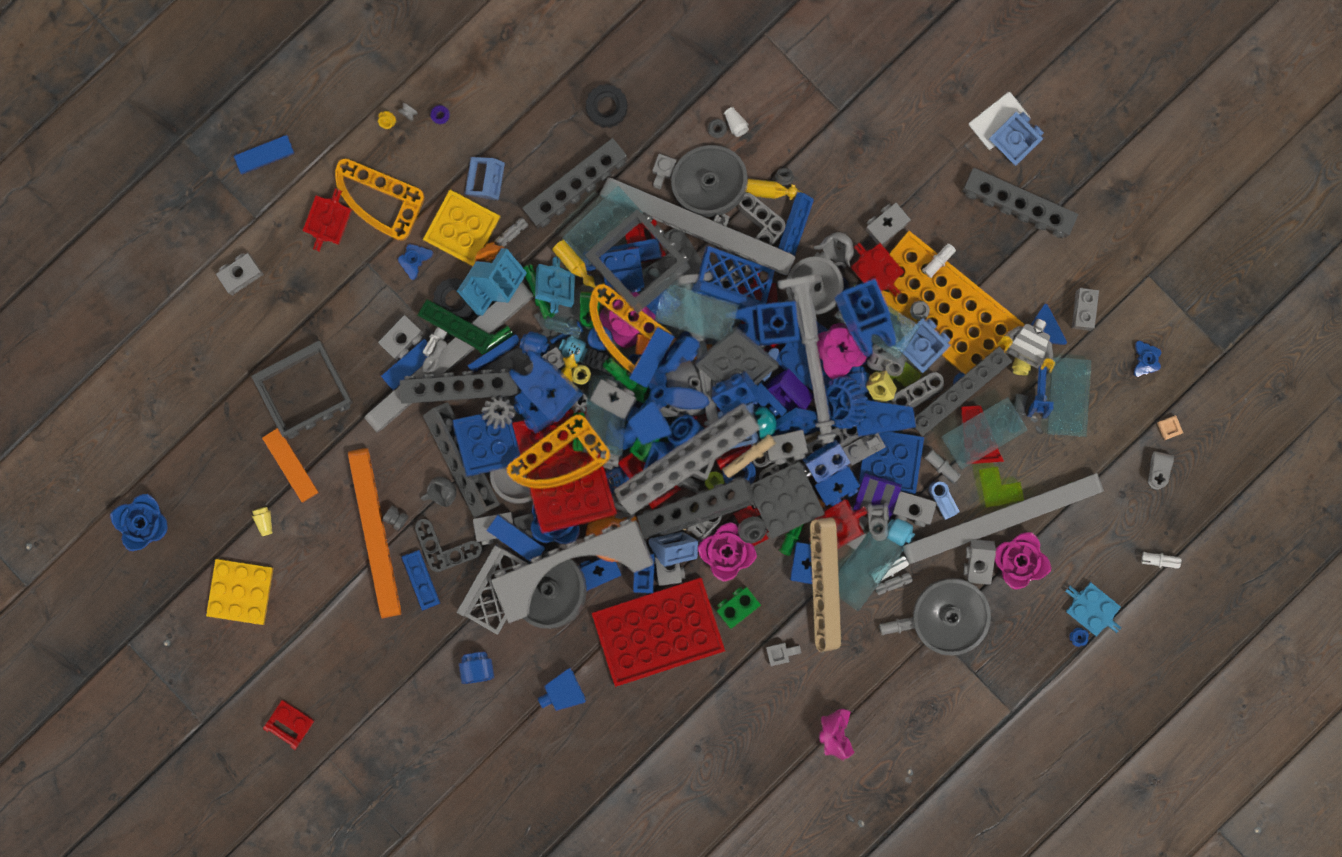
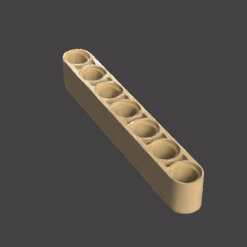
[810,517,841,652]

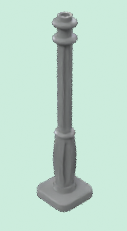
[668,273,719,427]
[778,274,837,443]

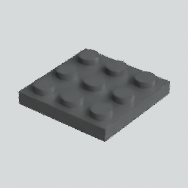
[695,327,778,388]
[750,461,825,539]

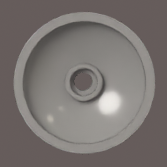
[786,257,844,315]
[666,360,717,416]
[490,465,532,503]

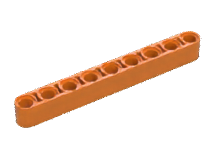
[348,447,401,619]

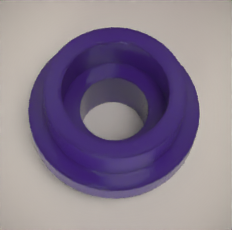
[431,105,450,124]

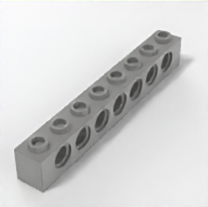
[614,404,760,515]

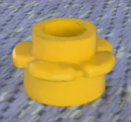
[378,111,396,129]

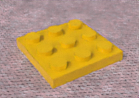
[423,190,501,266]
[206,559,274,625]

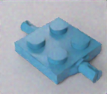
[535,257,575,314]
[1065,582,1121,637]

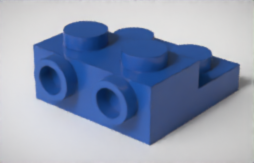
[601,246,644,295]
[656,336,700,374]
[752,383,788,417]

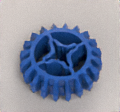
[825,377,868,429]

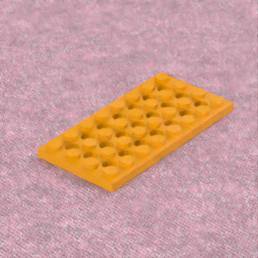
[881,231,1025,374]

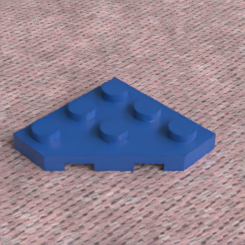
[757,408,832,439]

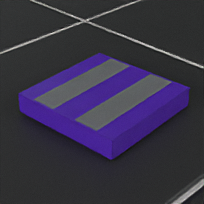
[853,474,902,520]

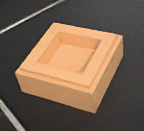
[1157,415,1183,440]

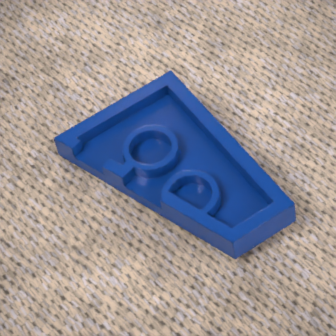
[857,400,916,437]

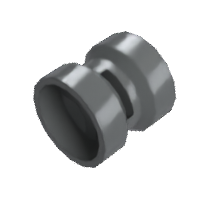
[382,505,409,532]

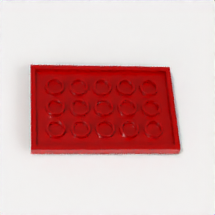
[512,407,617,534]
[592,577,725,687]

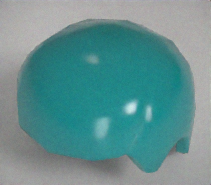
[755,407,777,439]

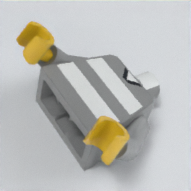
[998,319,1055,372]

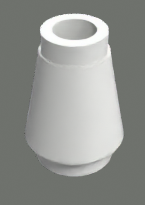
[724,107,749,137]

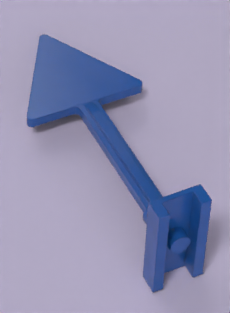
[1027,304,1067,418]

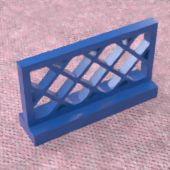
[692,246,774,309]

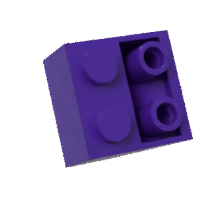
[763,368,814,412]

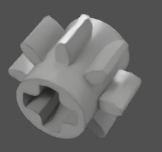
[571,390,591,413]
[601,446,623,470]

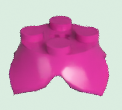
[599,291,658,348]
[817,323,866,379]
[698,522,757,581]
[995,533,1051,589]
[820,709,854,761]

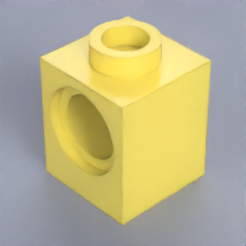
[866,370,897,403]

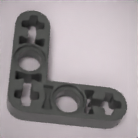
[415,519,483,572]

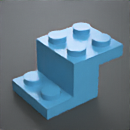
[457,248,527,316]

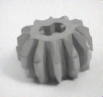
[482,396,515,429]

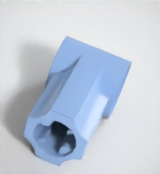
[928,482,960,520]

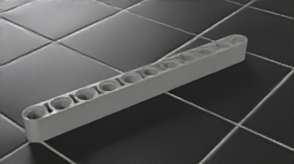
[600,177,796,275]
[364,282,534,433]
[759,372,944,480]
[902,473,1104,564]

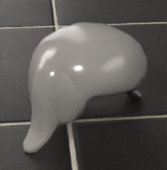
[814,232,854,267]

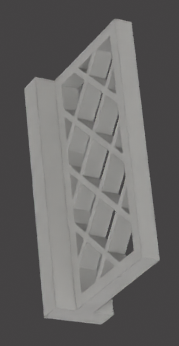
[457,544,529,635]

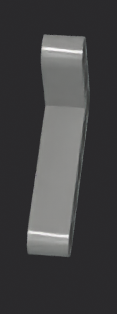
[720,193,786,291]

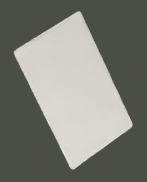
[969,92,1030,150]

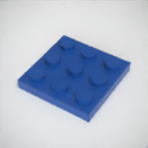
[776,322,844,392]
[452,411,522,477]
[859,432,924,494]

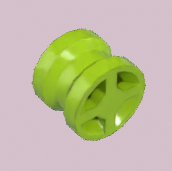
[705,472,724,490]

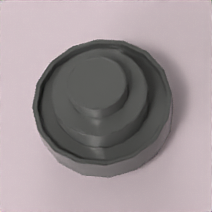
[738,517,767,543]

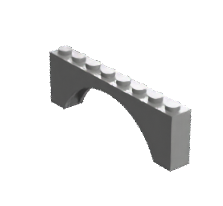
[491,519,654,623]

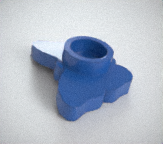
[398,244,433,280]
[1134,341,1161,377]

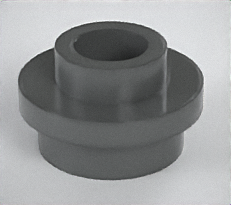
[708,119,727,138]
[775,168,794,185]

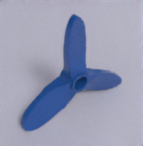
[625,371,710,431]

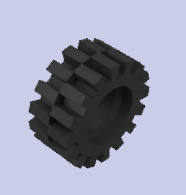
[582,348,619,377]

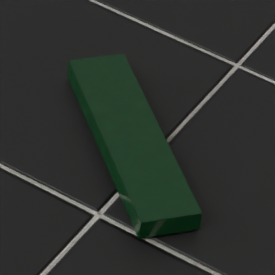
[417,299,493,353]

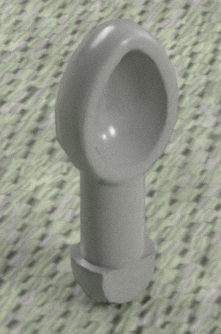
[423,340,447,374]

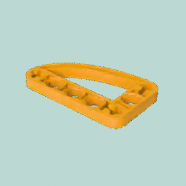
[335,159,425,241]
[590,284,674,374]
[507,415,611,489]

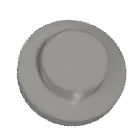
[910,301,930,320]

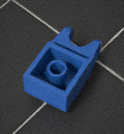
[834,279,896,356]
[727,301,800,346]
[509,349,584,422]

